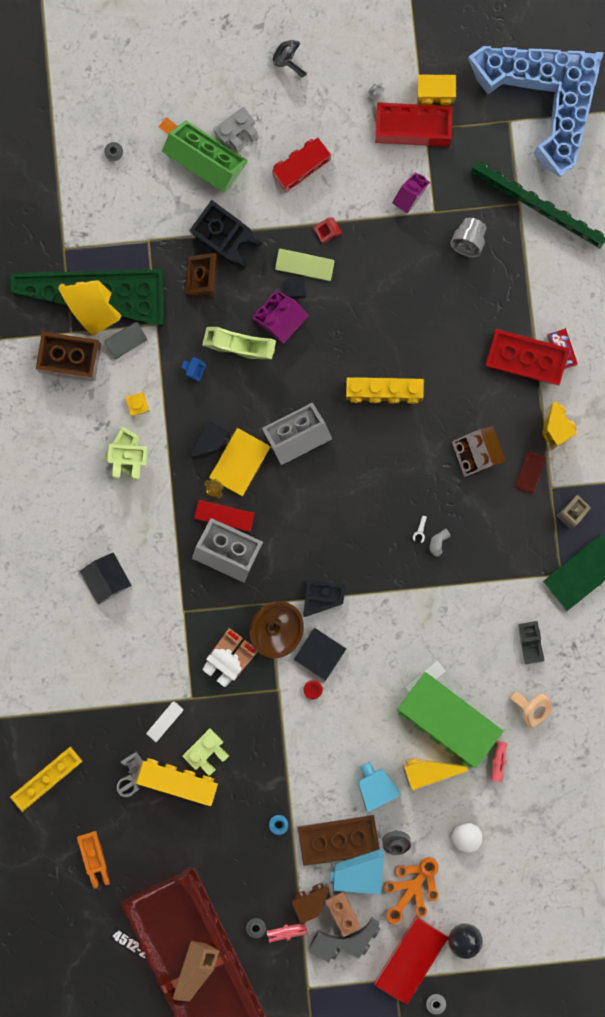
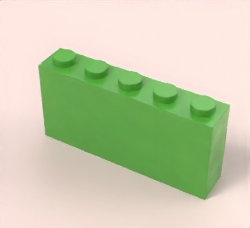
[397,672,503,769]

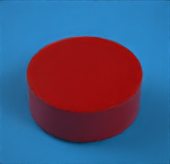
[303,680,323,700]

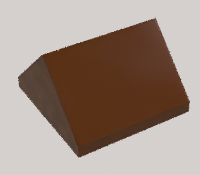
[185,253,218,297]

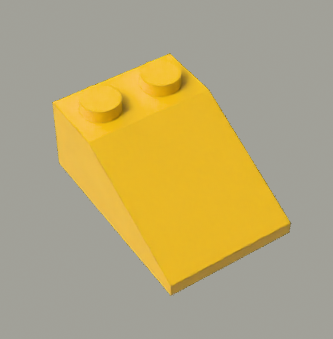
[402,757,468,790]

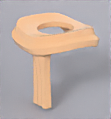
[510,692,553,728]

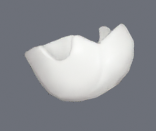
[451,823,483,853]

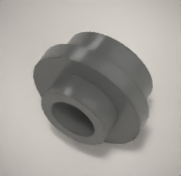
[104,142,123,161]
[246,918,266,938]

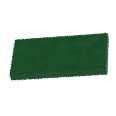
[542,533,605,611]

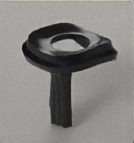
[273,40,307,77]

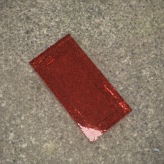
[515,451,547,494]

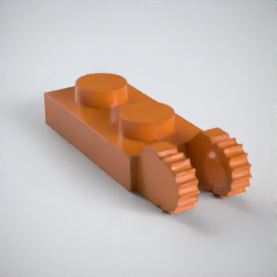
[77,831,110,889]

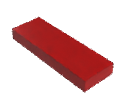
[194,500,255,532]

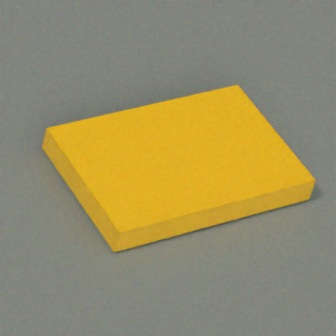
[209,428,271,497]

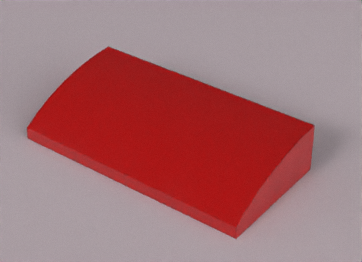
[375,102,452,147]
[374,915,448,1004]

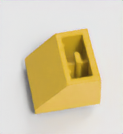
[542,401,577,450]

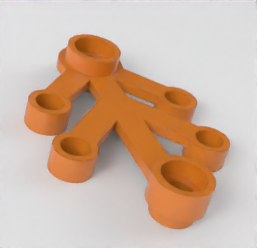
[384,857,439,924]

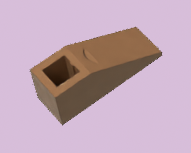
[173,941,219,1001]

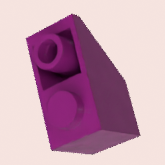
[392,172,431,213]

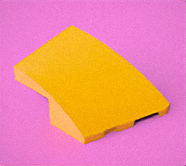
[58,280,121,336]

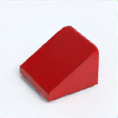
[313,217,342,244]

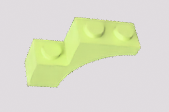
[202,327,276,359]

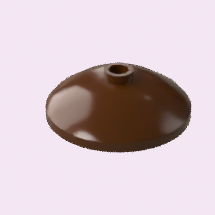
[250,601,304,658]

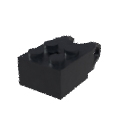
[189,199,263,268]

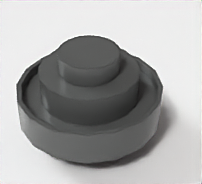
[382,830,411,855]

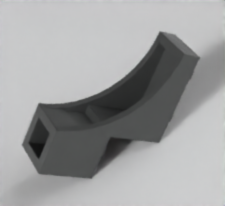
[308,917,381,963]

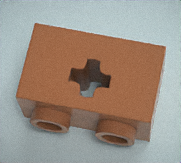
[326,891,361,937]

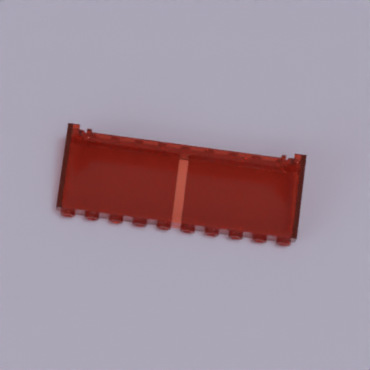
[121,867,266,1017]

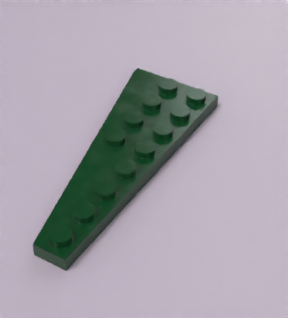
[11,269,164,326]

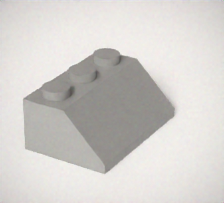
[262,403,332,465]
[192,518,263,582]

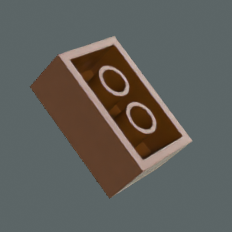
[36,331,101,381]

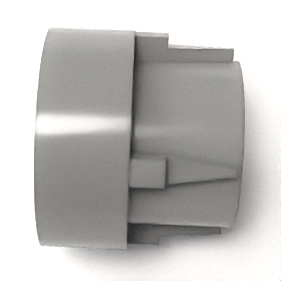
[450,218,487,257]

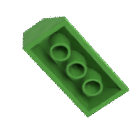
[161,120,248,192]

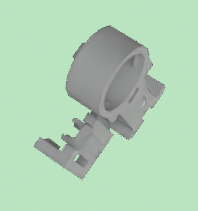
[117,752,142,797]

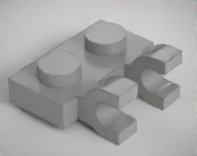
[214,107,259,152]

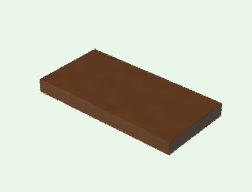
[297,815,380,866]

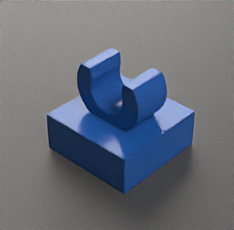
[181,357,206,382]

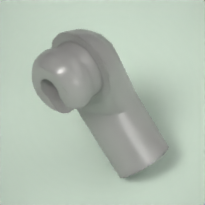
[429,529,451,556]

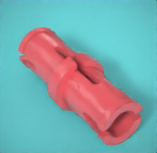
[490,741,508,782]
[267,922,308,943]

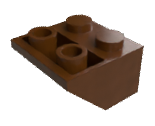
[452,426,506,477]

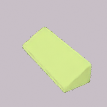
[275,249,335,281]

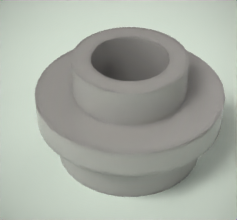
[426,994,446,1014]

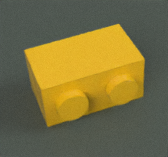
[417,75,456,106]

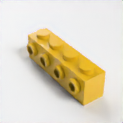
[346,378,424,404]
[135,758,218,806]

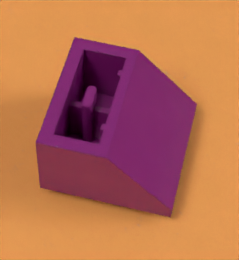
[252,290,309,344]

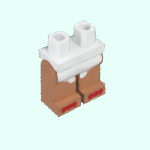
[203,628,258,687]

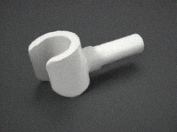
[413,516,427,543]

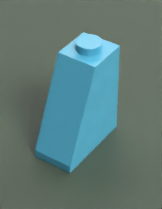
[330,850,384,894]

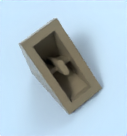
[557,495,591,529]

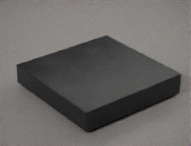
[294,628,347,681]

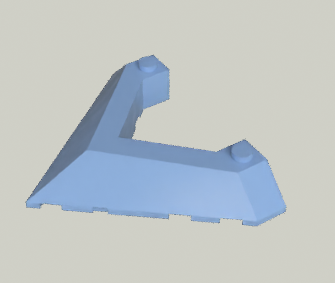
[468,46,604,177]

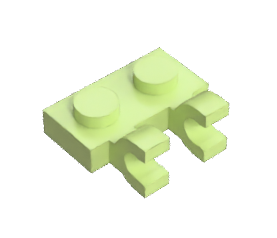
[107,444,147,480]
[183,728,229,775]

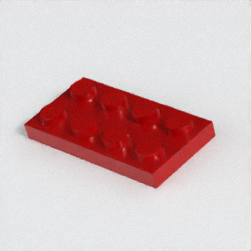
[486,329,570,386]

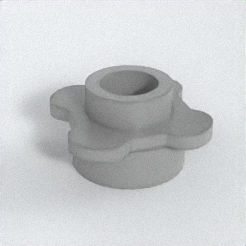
[367,82,385,101]

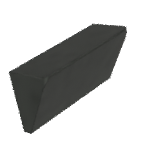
[105,322,148,359]

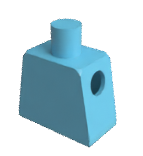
[358,762,401,812]

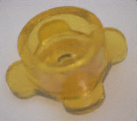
[204,479,223,498]

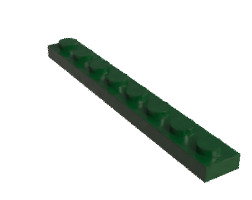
[471,161,605,249]

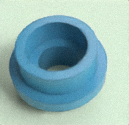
[269,815,288,835]

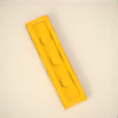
[10,747,83,812]

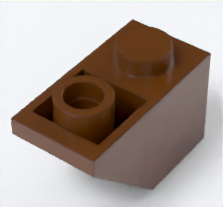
[292,883,329,924]

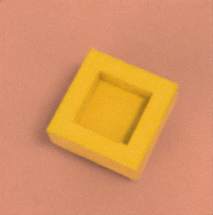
[125,392,150,416]

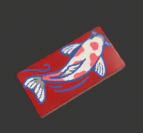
[547,328,578,369]

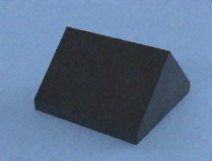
[80,552,132,605]

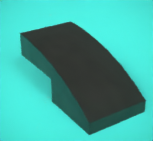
[518,621,545,665]

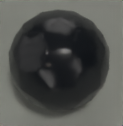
[448,923,483,959]

